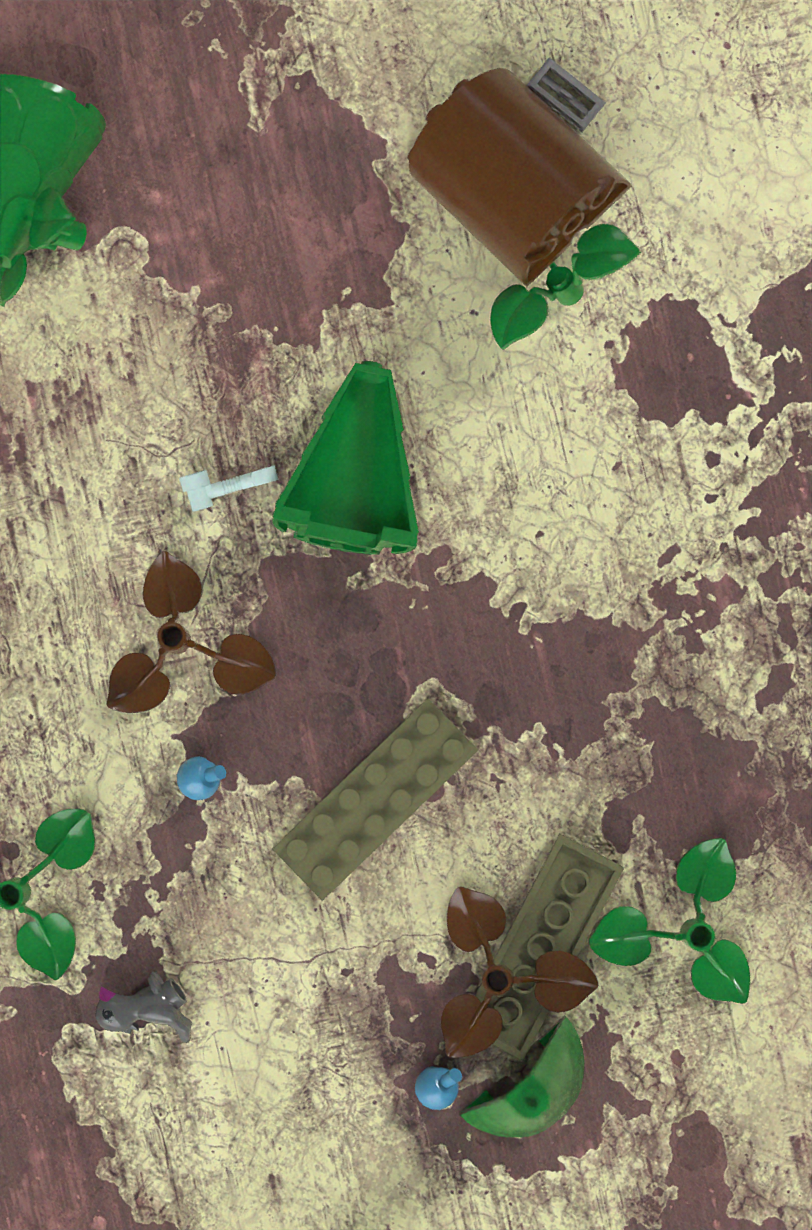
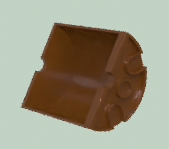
[407,68,632,287]

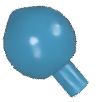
[176,756,226,800]
[415,1066,462,1110]

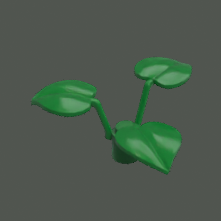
[0,187,87,307]
[490,224,641,350]
[0,808,96,980]
[589,838,750,1004]

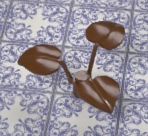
[106,551,276,713]
[441,886,599,1058]

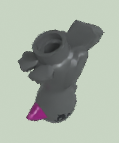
[95,971,192,1043]

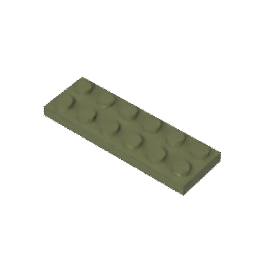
[272,698,478,901]
[475,833,624,1061]

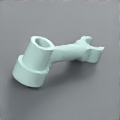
[179,465,278,512]

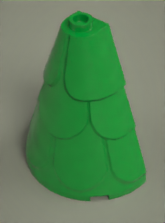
[0,74,106,269]
[272,361,419,555]
[459,1015,585,1137]

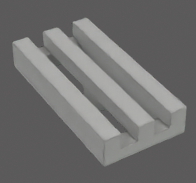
[527,57,606,132]

